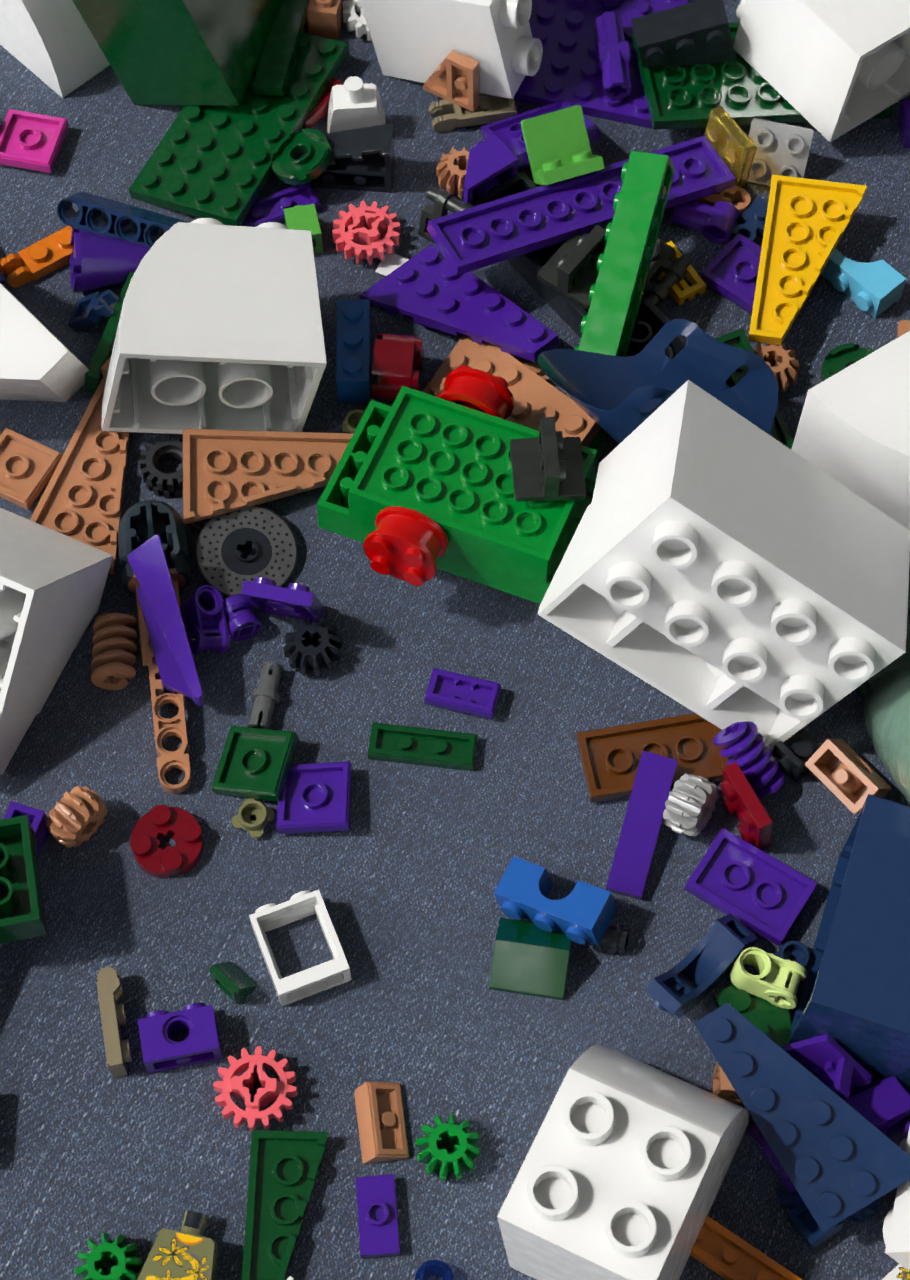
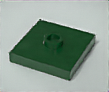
[211,726,299,801]

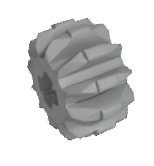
[663,773,718,837]

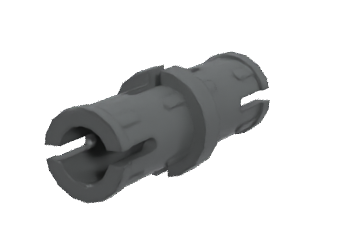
[248,661,284,729]

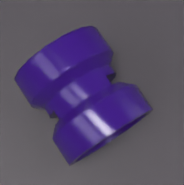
[223,593,262,642]

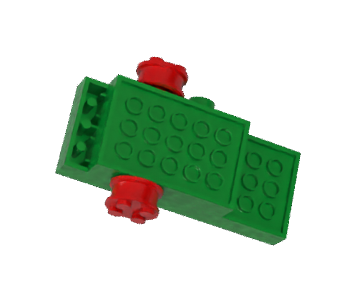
[317,365,598,604]

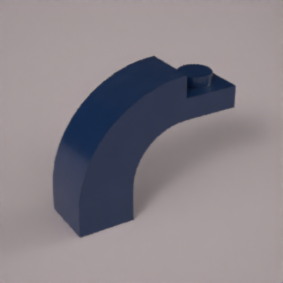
[645,913,758,1018]

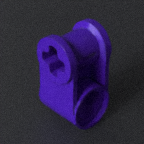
[180,585,230,654]

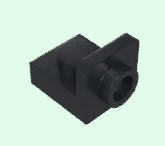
[772,728,821,783]

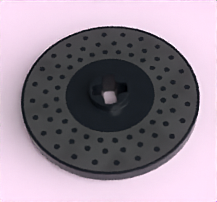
[195,505,298,598]

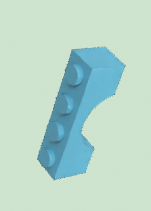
[821,248,906,319]

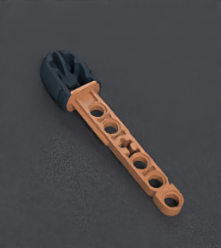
[118,500,192,795]

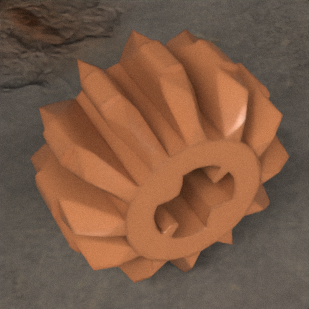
[436,145,469,200]
[753,342,800,394]
[45,786,108,848]

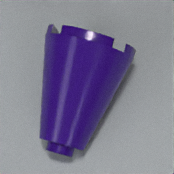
[70,228,150,293]

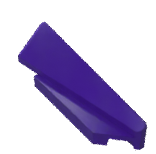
[127,534,205,706]

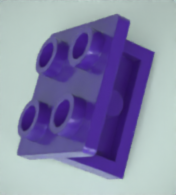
[781,1034,872,1100]

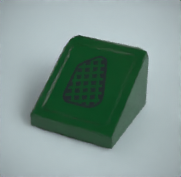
[209,962,257,1004]

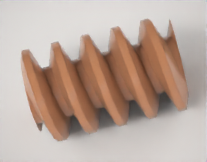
[91,613,138,690]

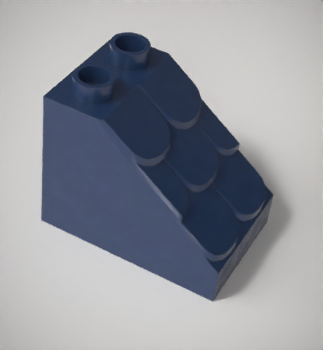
[786,794,910,1093]

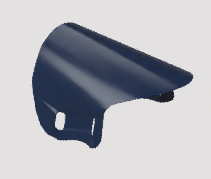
[538,319,779,444]

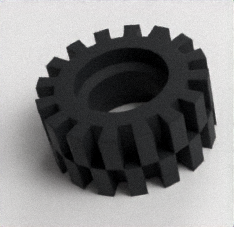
[139,434,183,499]

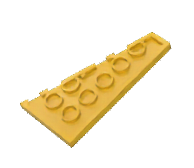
[748,174,868,345]

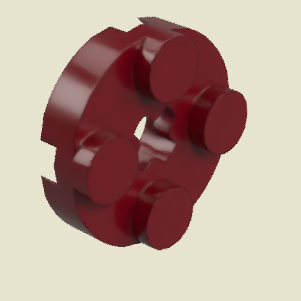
[130,805,204,879]

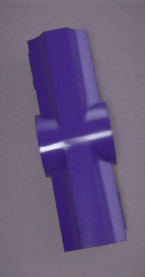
[596,12,631,100]

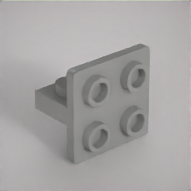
[740,118,814,186]

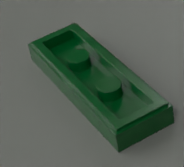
[367,722,477,771]

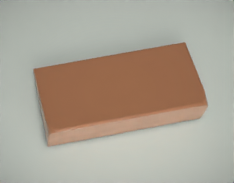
[354,1081,409,1164]

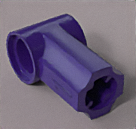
[671,200,739,244]

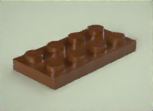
[576,713,728,802]

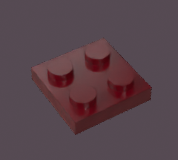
[720,762,773,851]

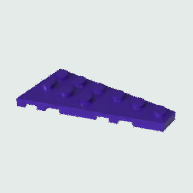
[359,244,559,362]

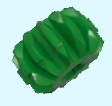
[415,1113,481,1182]
[74,1232,143,1280]

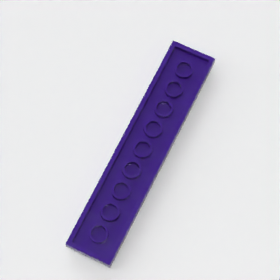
[427,135,736,276]

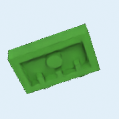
[520,105,605,185]

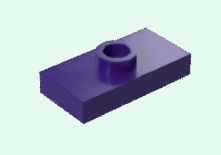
[424,668,501,719]
[355,1174,400,1259]

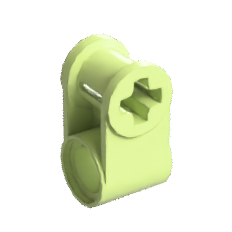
[730,947,807,1009]

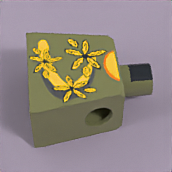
[137,1211,219,1280]

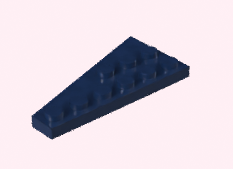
[694,1003,910,1232]

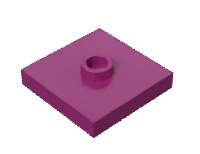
[0,109,69,173]

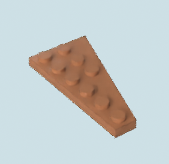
[422,334,601,447]
[30,378,130,575]
[183,429,353,525]

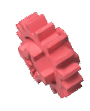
[332,201,401,265]
[213,1046,297,1132]

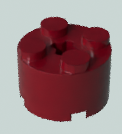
[371,333,424,401]

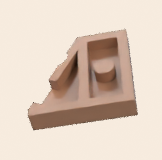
[422,50,479,112]

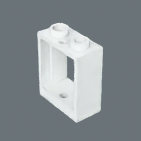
[249,889,351,1006]

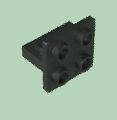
[537,225,607,309]
[510,417,586,502]

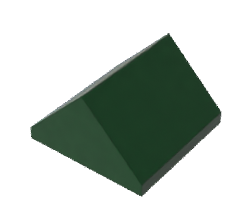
[489,917,571,1000]

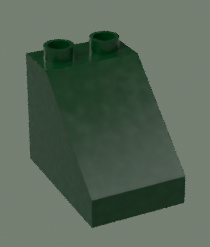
[72,0,284,105]

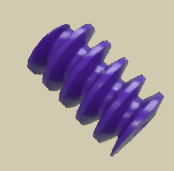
[713,721,785,800]

